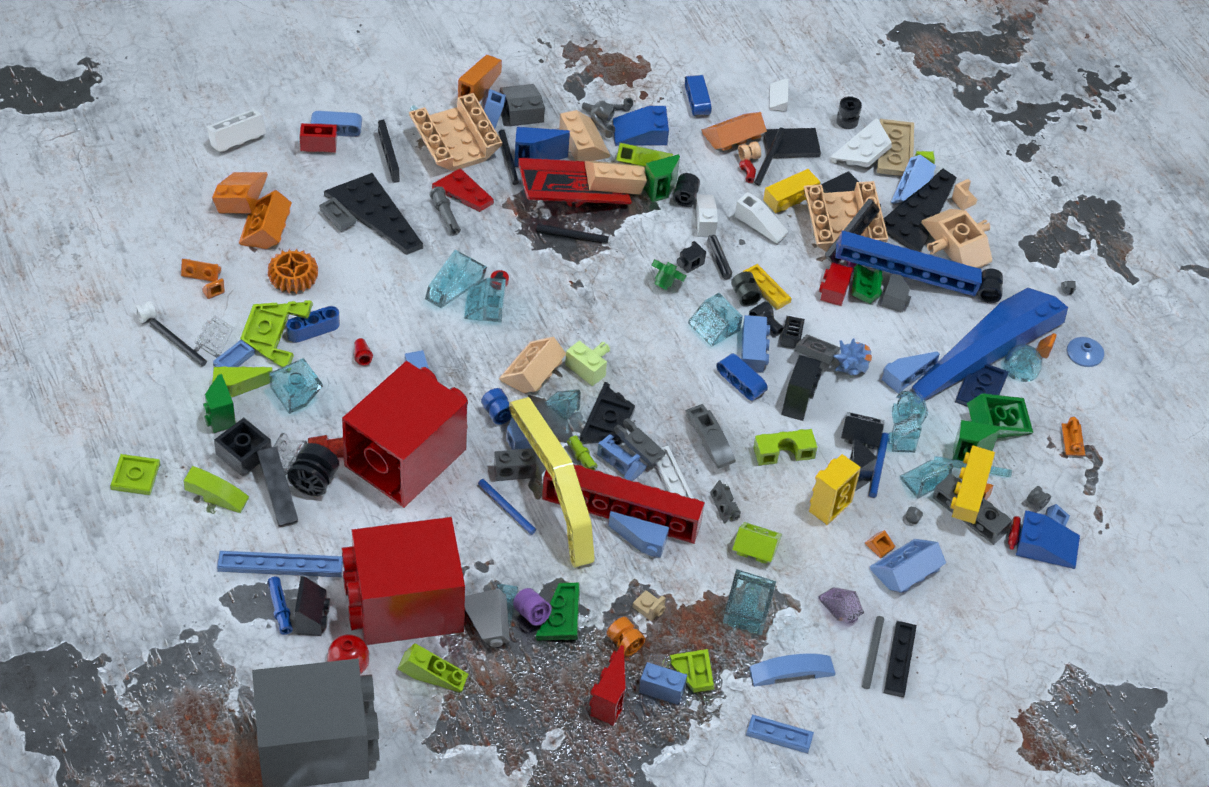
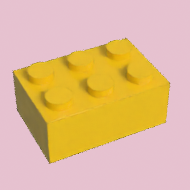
[809,454,861,525]

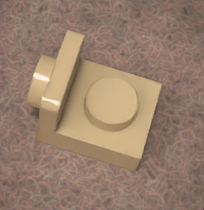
[632,590,666,621]

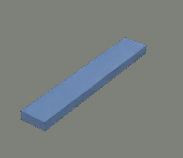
[217,551,343,577]

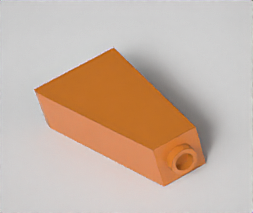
[458,54,502,102]

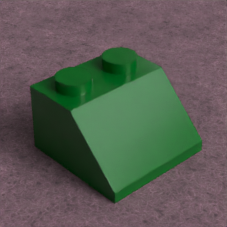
[203,374,236,433]

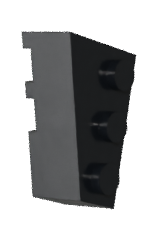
[781,355,823,421]

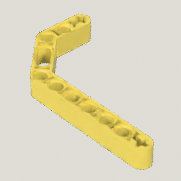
[509,397,595,568]

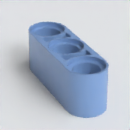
[310,111,362,137]

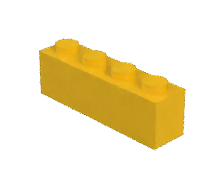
[950,445,995,524]

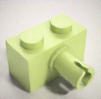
[565,340,610,386]

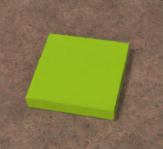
[110,454,160,495]

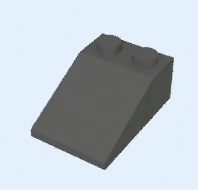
[500,84,545,126]

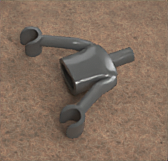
[582,98,633,138]

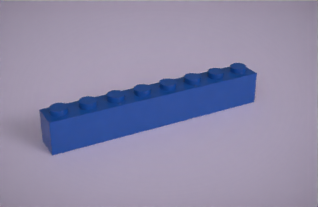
[835,230,982,296]

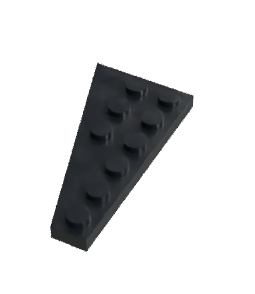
[883,168,957,252]
[324,173,423,255]

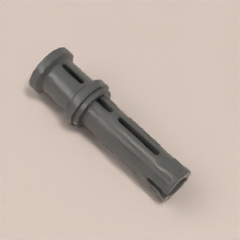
[429,187,461,236]

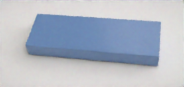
[746,714,814,754]

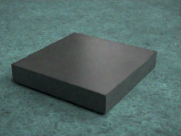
[794,334,840,364]

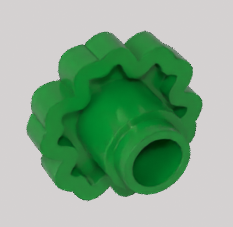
[651,259,687,290]

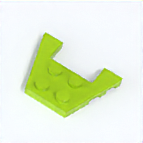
[240,300,313,371]

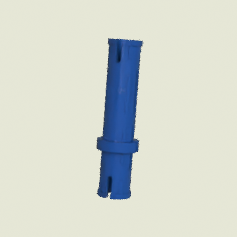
[267,576,293,635]

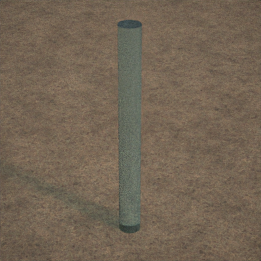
[933,456,1012,477]

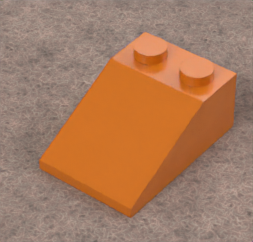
[212,172,268,213]

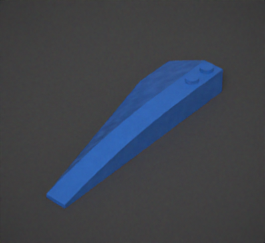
[912,287,1068,400]

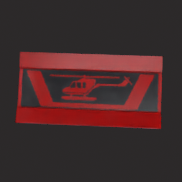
[518,158,632,207]

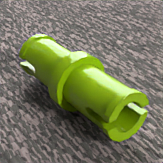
[567,435,598,470]

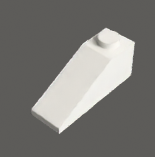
[696,194,718,237]

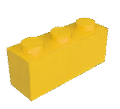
[763,169,821,214]

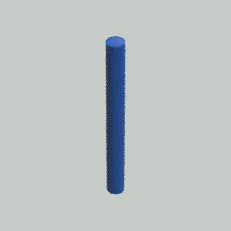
[869,432,889,498]
[478,479,536,535]

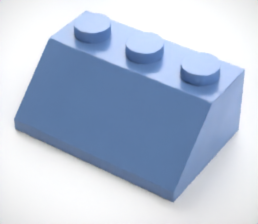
[869,539,946,593]

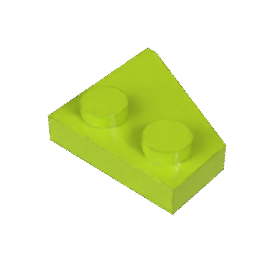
[668,649,714,693]

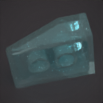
[723,569,776,635]

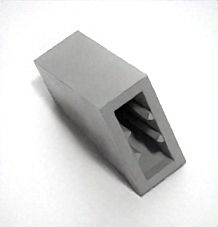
[465,589,510,647]

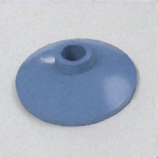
[1067,337,1104,367]

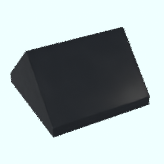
[849,439,877,491]

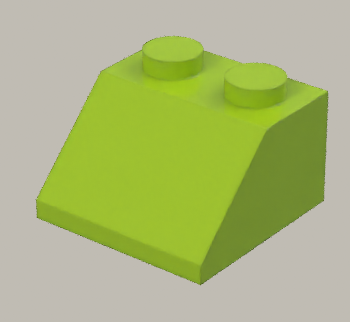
[732,522,782,564]

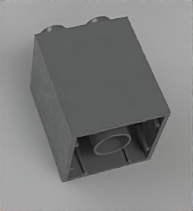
[252,659,380,787]

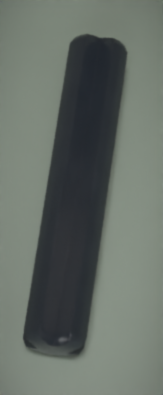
[707,235,733,279]

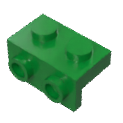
[852,264,883,304]

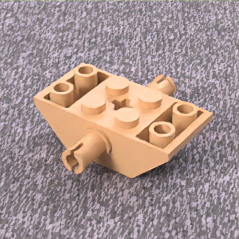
[921,209,992,268]

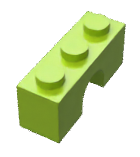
[753,429,818,466]

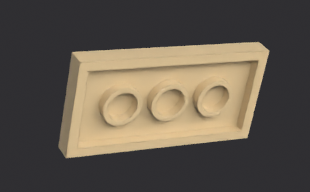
[877,119,914,176]

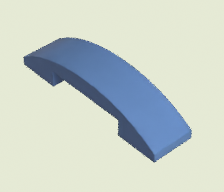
[749,654,836,687]

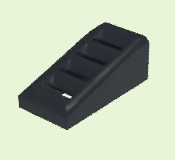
[781,315,805,348]

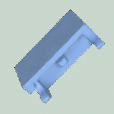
[597,435,641,475]

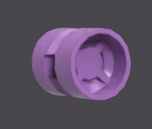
[513,588,551,625]

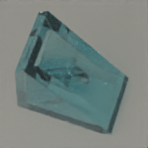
[545,389,581,420]

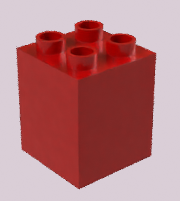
[342,360,468,508]
[341,517,465,645]

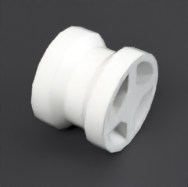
[135,301,157,323]

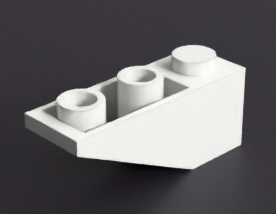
[735,192,789,244]

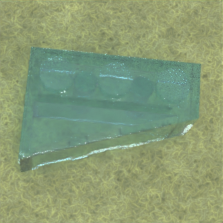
[425,250,487,308]

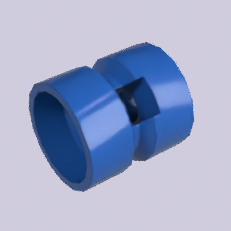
[481,388,512,425]

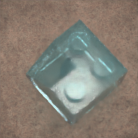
[269,358,323,414]

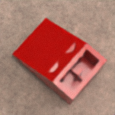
[589,645,626,726]

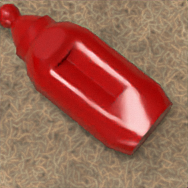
[1007,516,1021,550]

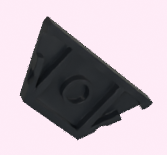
[580,382,635,442]

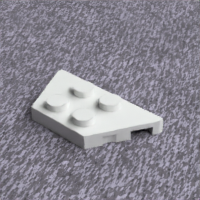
[831,118,892,167]

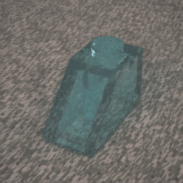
[888,414,922,453]

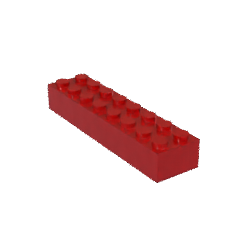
[542,464,705,544]

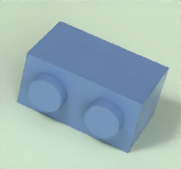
[639,662,687,705]

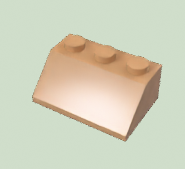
[559,110,610,161]
[585,160,647,194]
[499,337,566,393]

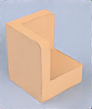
[952,179,977,210]

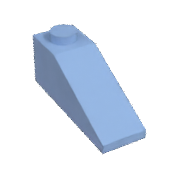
[891,155,936,204]

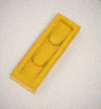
[743,264,792,310]

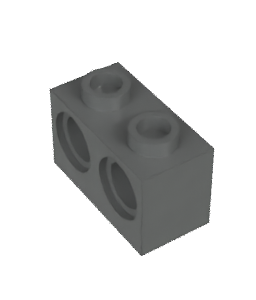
[494,448,536,481]

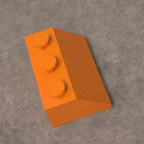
[701,112,767,151]
[239,190,292,249]

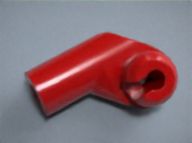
[739,159,756,183]

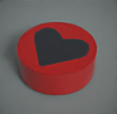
[490,270,509,288]

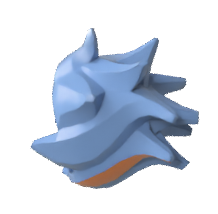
[833,338,872,375]

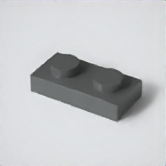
[319,197,356,231]

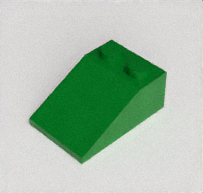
[967,394,1034,438]

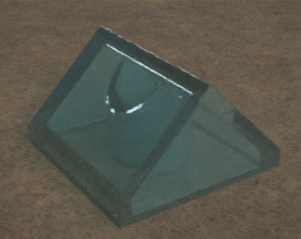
[900,460,953,499]

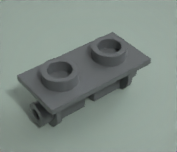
[710,480,741,523]

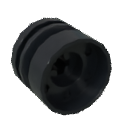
[287,443,340,496]

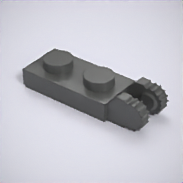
[614,418,666,467]

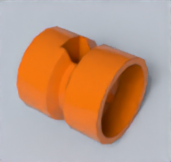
[606,617,646,656]

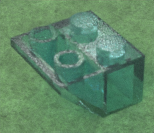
[464,278,506,322]
[688,293,743,347]

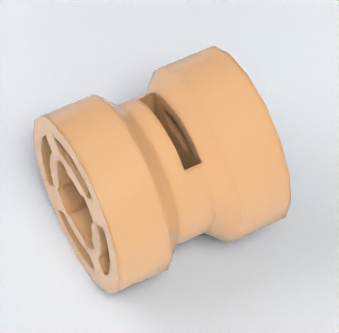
[738,141,761,161]

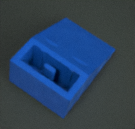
[514,127,570,167]

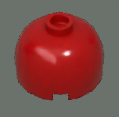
[327,634,370,674]

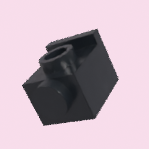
[676,241,706,273]

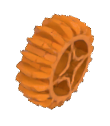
[268,249,318,294]

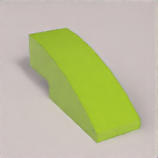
[183,466,249,513]

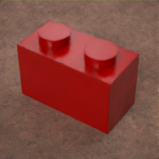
[300,123,337,153]
[819,262,853,306]

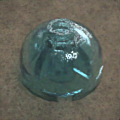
[1003,344,1042,382]
[892,391,928,430]

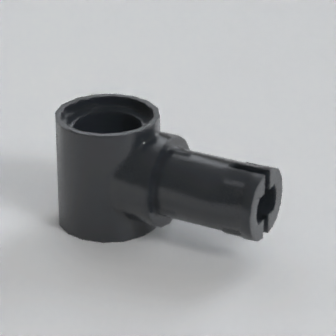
[749,301,784,336]

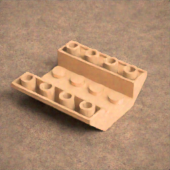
[409,93,502,171]
[804,181,888,252]

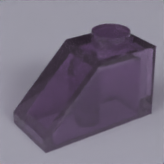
[818,587,864,623]

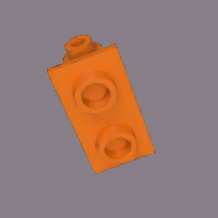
[181,259,221,282]
[1061,417,1085,456]

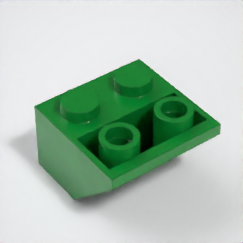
[644,154,680,203]
[952,420,1000,464]

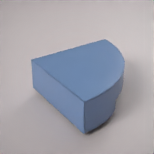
[624,461,647,481]

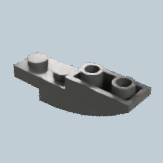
[685,404,736,469]

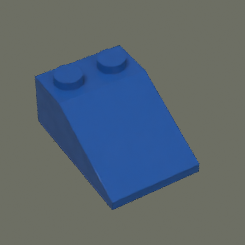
[613,106,669,146]
[1016,510,1080,569]

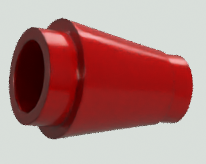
[354,338,373,366]

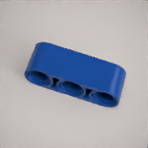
[685,75,712,116]
[287,306,340,343]
[716,353,768,401]

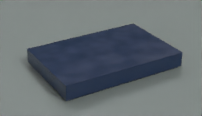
[955,364,1009,407]

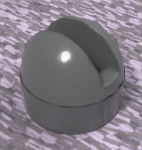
[1061,281,1076,294]
[906,506,923,524]

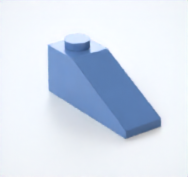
[882,351,940,394]
[609,511,669,558]

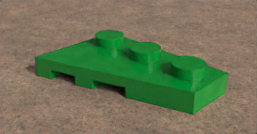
[535,582,580,641]

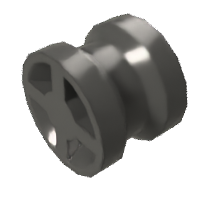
[1026,486,1051,511]

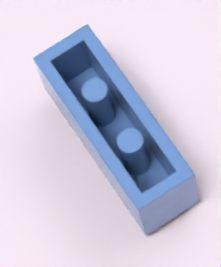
[741,315,770,373]

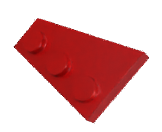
[432,168,494,212]

